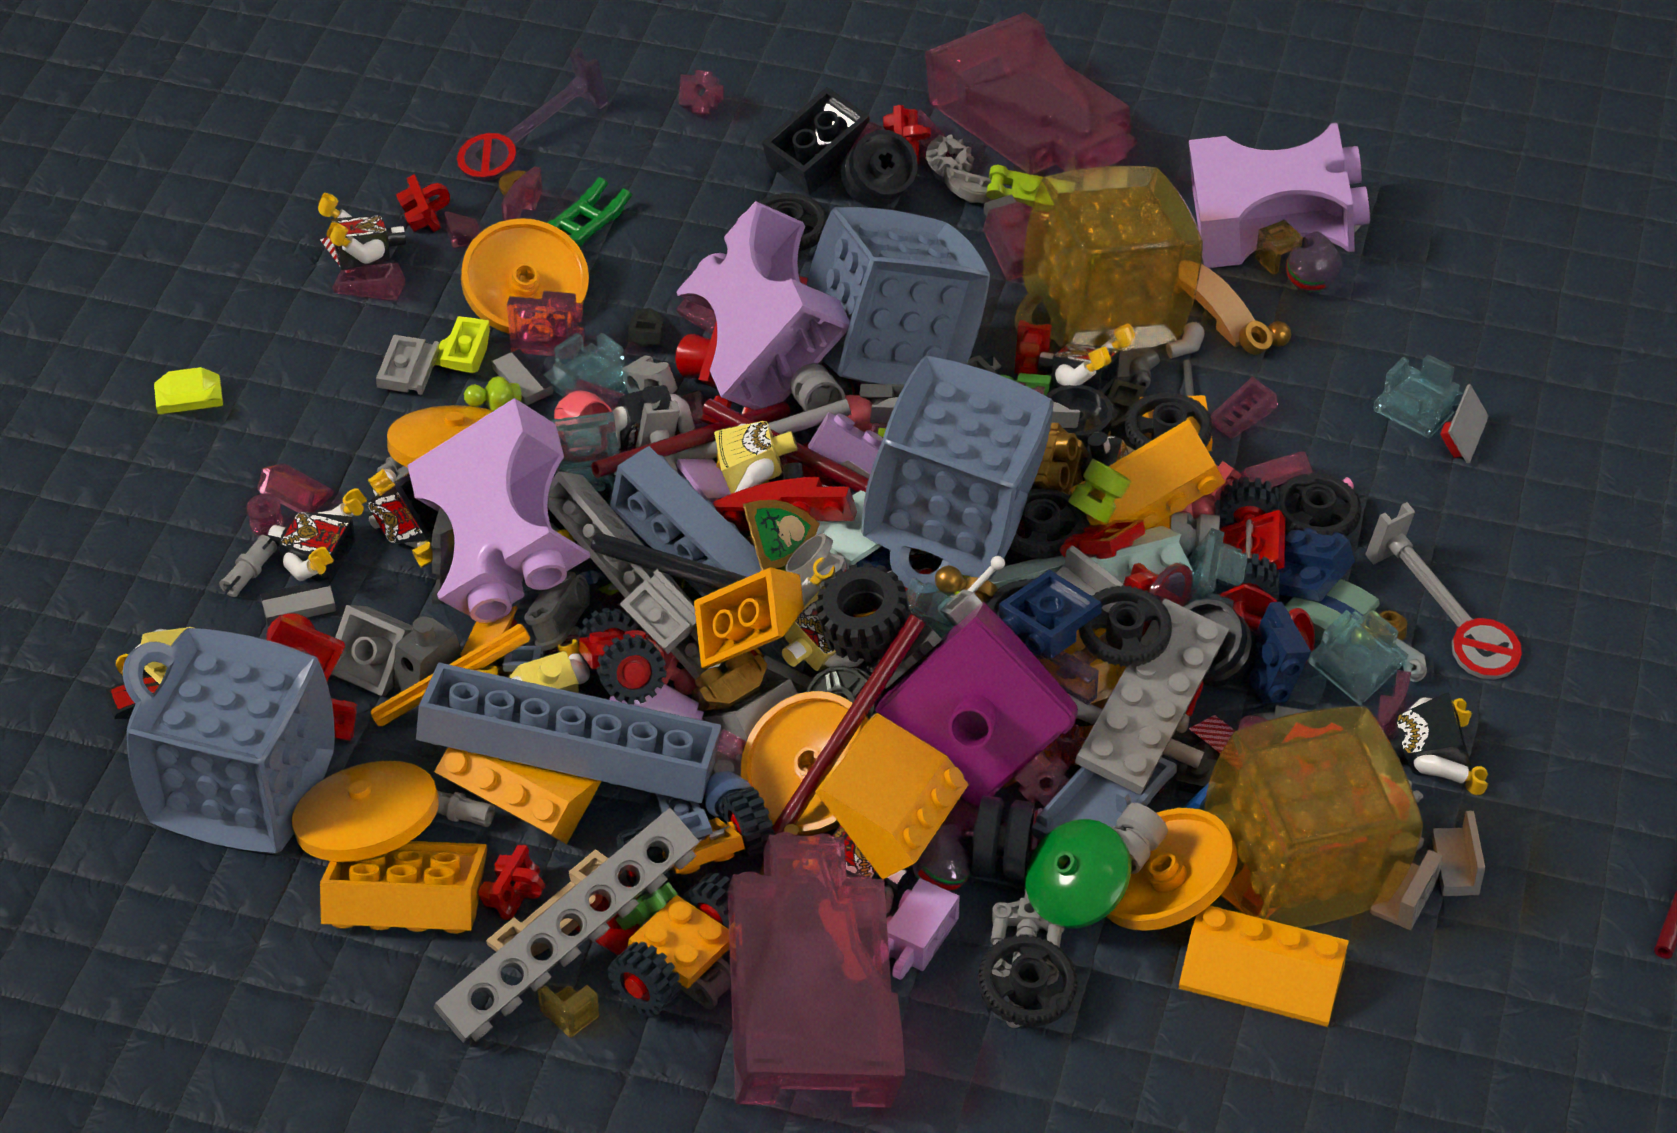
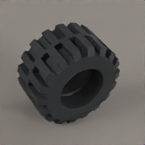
[816,563,911,663]

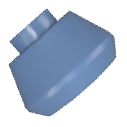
[705,771,751,818]

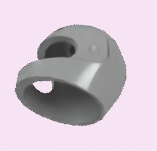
[786,533,847,588]

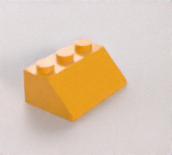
[694,567,804,669]

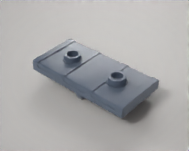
[1032,757,1177,840]

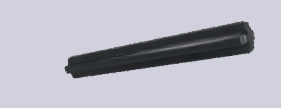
[590,533,747,589]

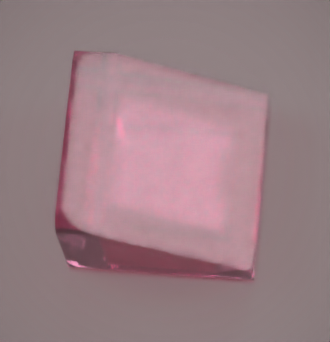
[444,212,480,248]

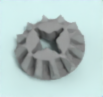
[926,134,975,177]

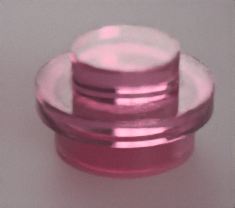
[718,729,746,760]

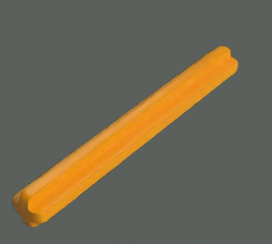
[370,624,530,726]

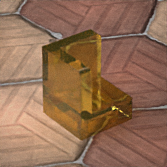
[1255,219,1303,275]
[538,985,599,1038]

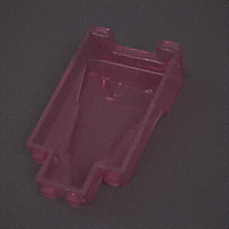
[925,12,1131,179]
[728,832,905,1108]

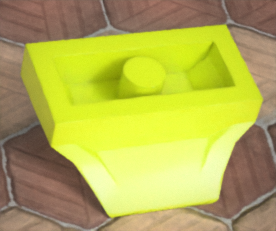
[434,316,490,373]
[154,367,223,415]

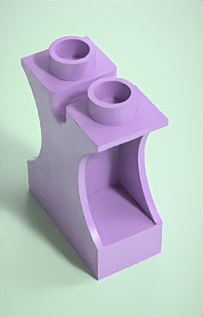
[1189,123,1370,268]
[676,201,850,410]
[408,398,590,623]

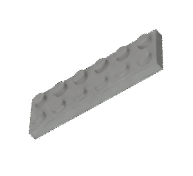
[1075,599,1229,795]

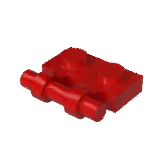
[1060,520,1146,559]

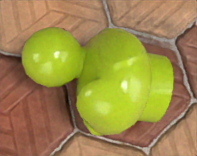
[464,376,521,411]

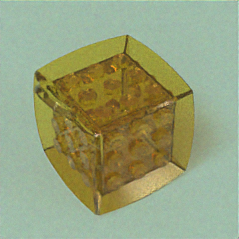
[1015,166,1203,352]
[1205,706,1423,928]

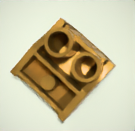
[1033,423,1088,510]
[692,651,768,711]

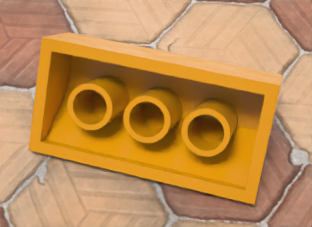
[1070,419,1225,530]
[434,747,602,844]
[1178,906,1349,1027]

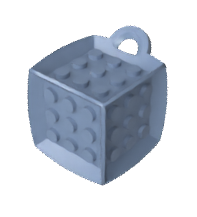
[807,207,990,385]
[861,356,1054,593]
[123,628,335,853]

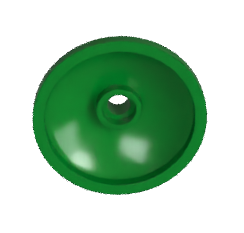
[1025,819,1131,929]

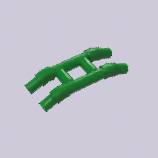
[547,177,632,247]

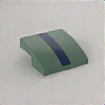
[1285,579,1380,646]

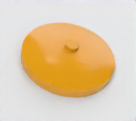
[461,218,589,336]
[387,405,493,468]
[741,691,869,835]
[292,761,439,862]
[1106,808,1237,931]

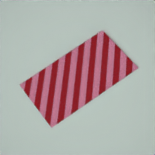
[1189,715,1264,767]

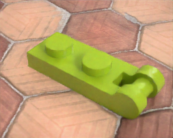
[986,165,1075,215]

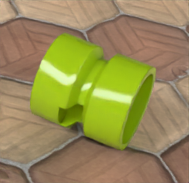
[1068,459,1131,523]

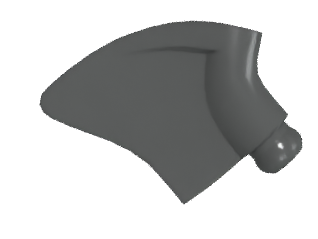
[1085,341,1160,389]

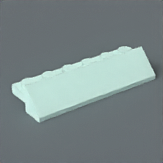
[988,526,1192,616]

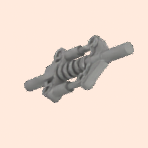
[991,889,1065,1028]

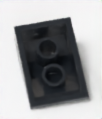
[762,87,870,195]

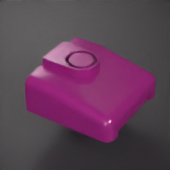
[875,602,1078,807]

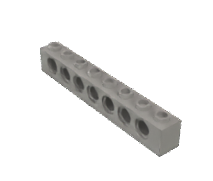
[547,472,728,680]
[434,808,699,1043]

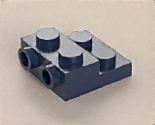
[1278,528,1355,602]
[999,569,1102,659]
[1249,602,1311,703]

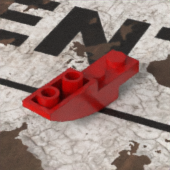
[712,477,857,531]

